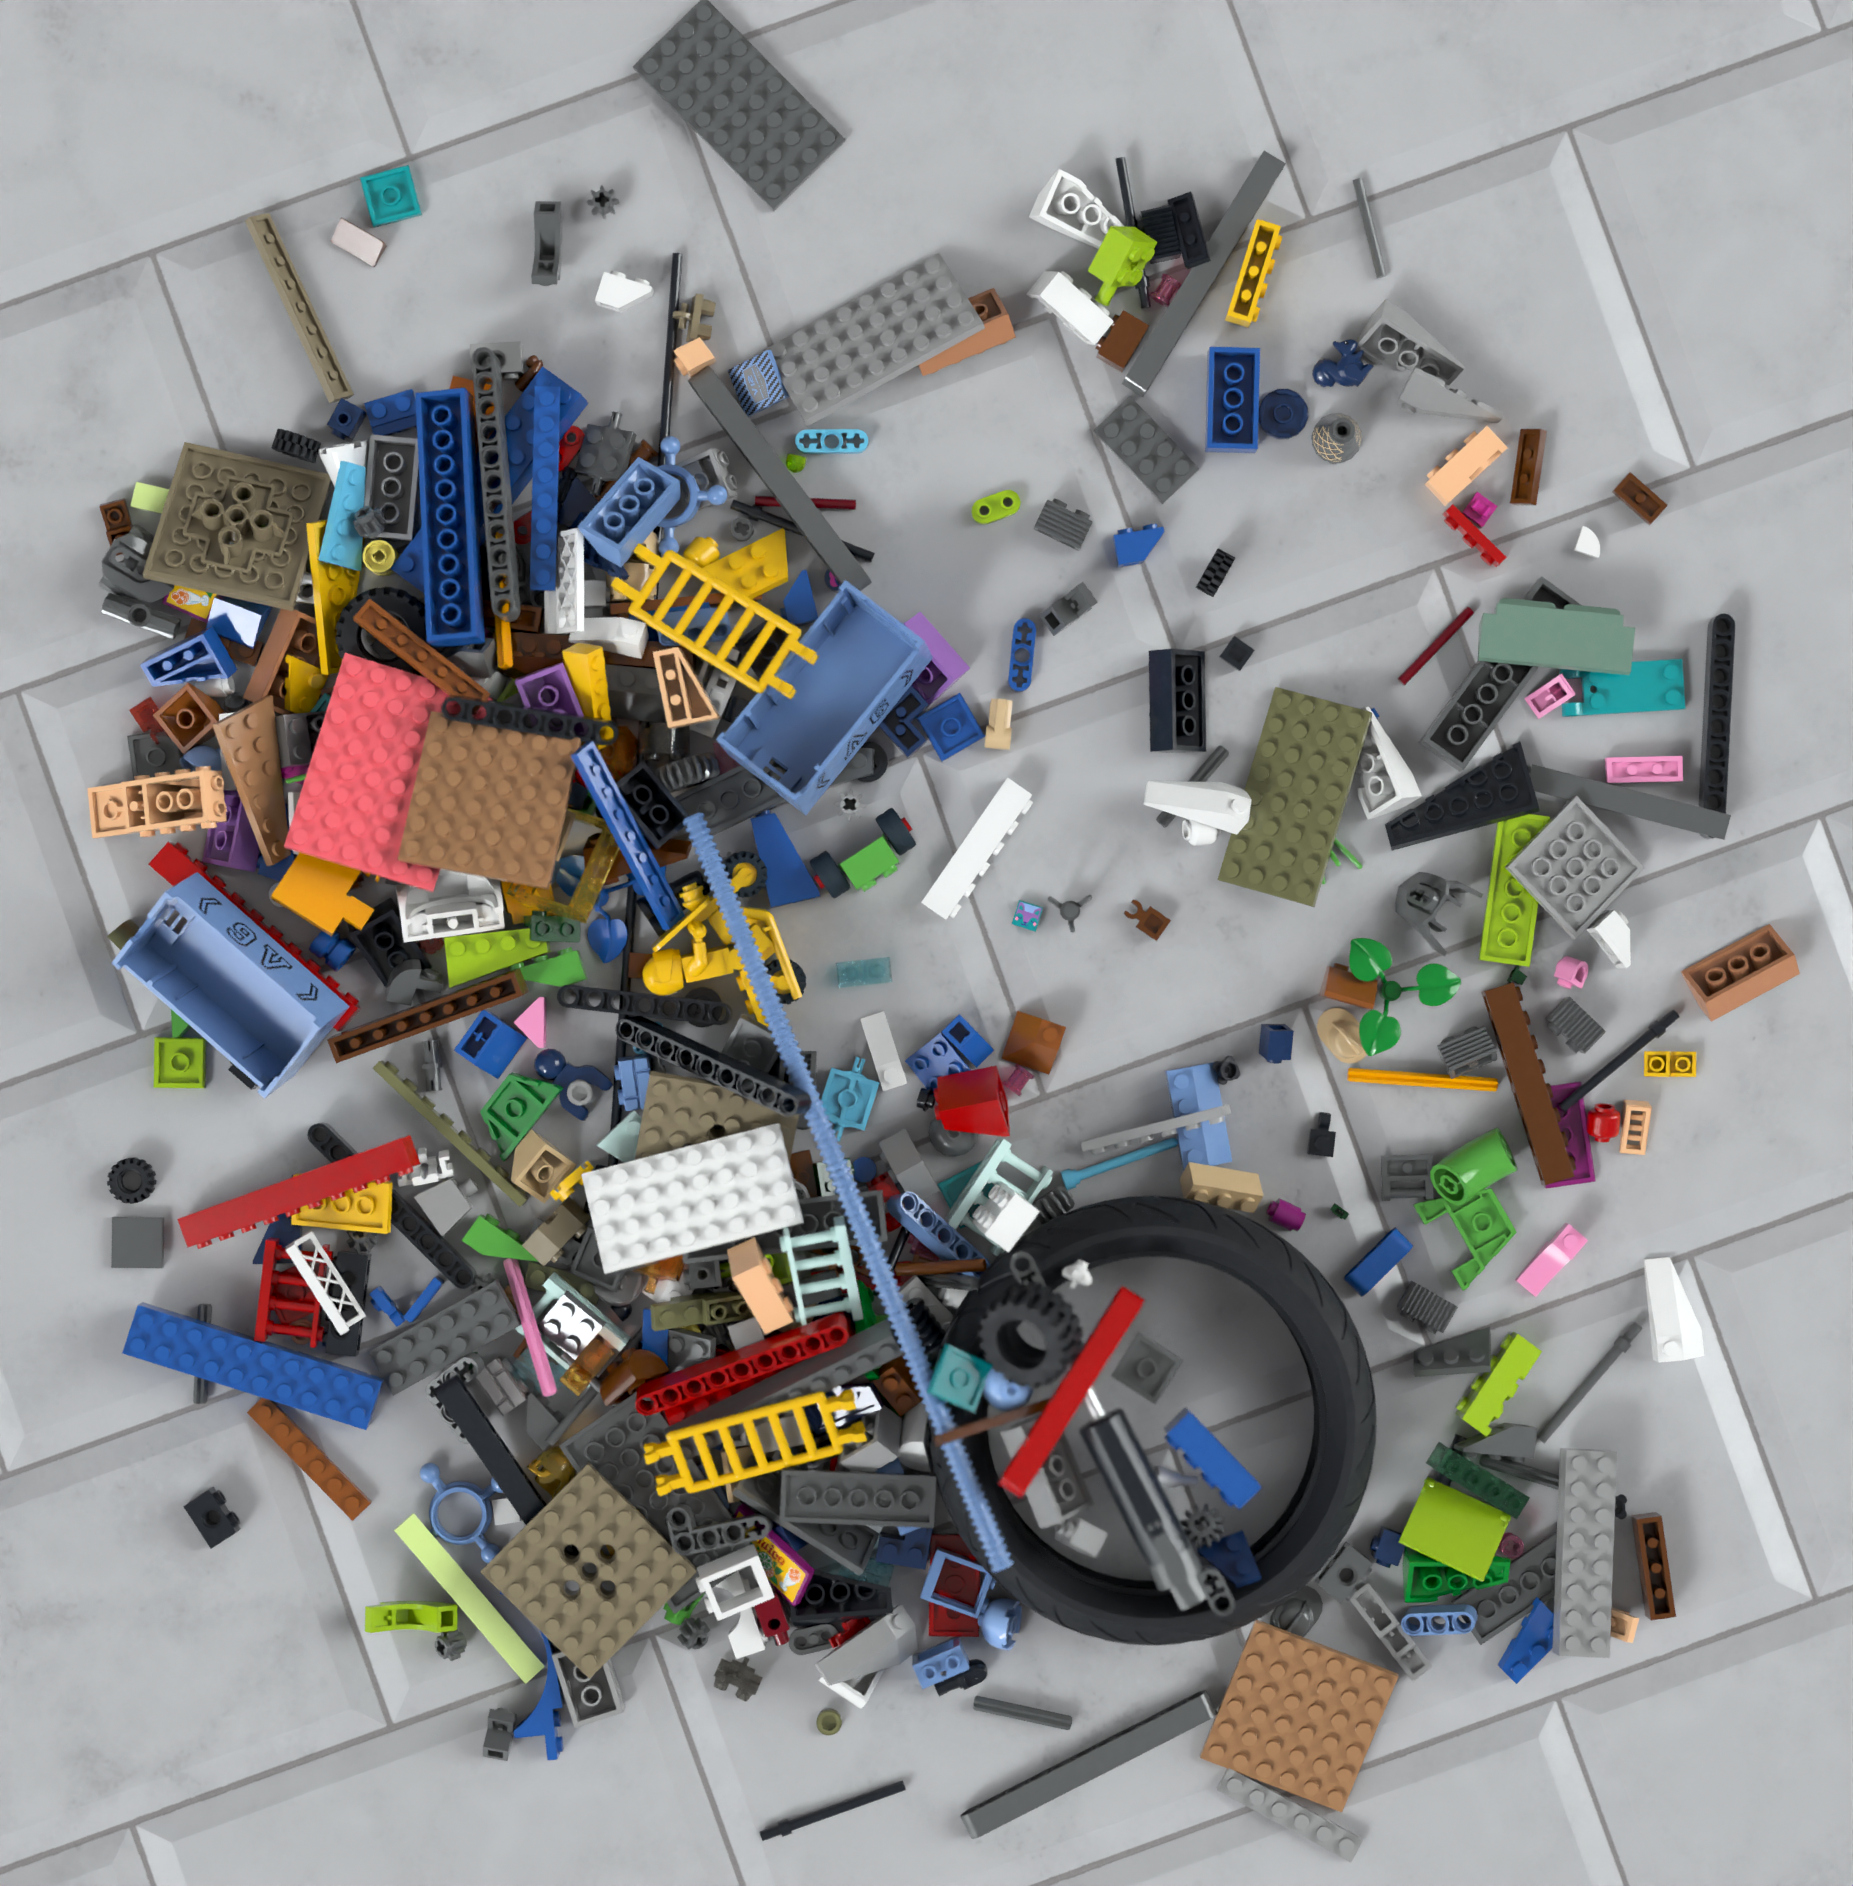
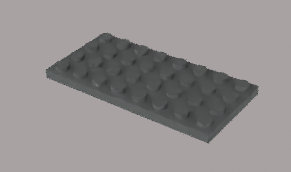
[633,0,845,211]
[559,1392,759,1614]

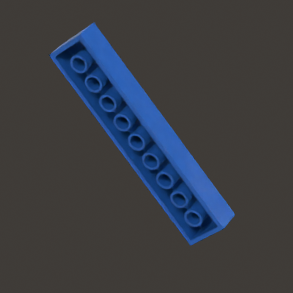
[391,366,589,594]
[415,388,485,648]
[122,1302,384,1430]

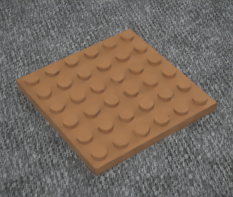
[398,711,582,890]
[1200,1620,1398,1812]

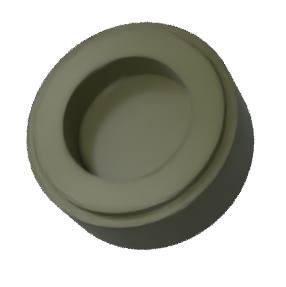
[816,1708,842,1735]

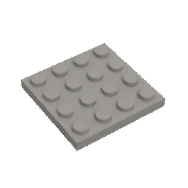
[1505,796,1645,939]

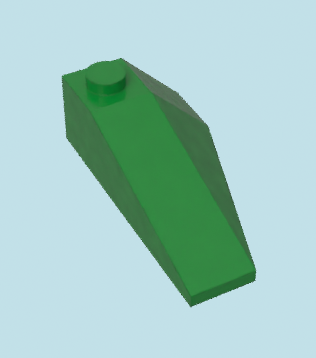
[1402,1546,1511,1603]

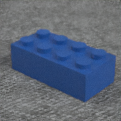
[1205,347,1260,453]
[1164,1407,1262,1510]

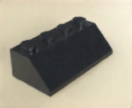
[1148,648,1206,753]

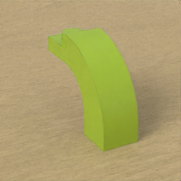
[365,1601,458,1633]

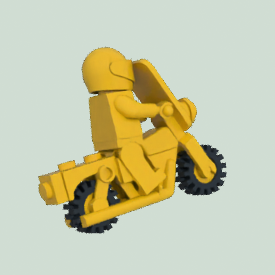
[642,851,806,1027]

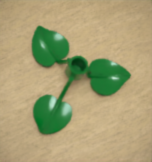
[1349,938,1461,1056]

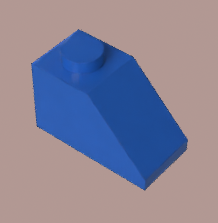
[780,570,818,627]

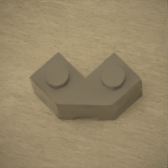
[522,1197,591,1266]

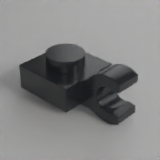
[1307,1112,1336,1157]

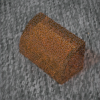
[599,726,638,783]

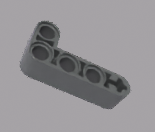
[667,1504,773,1555]

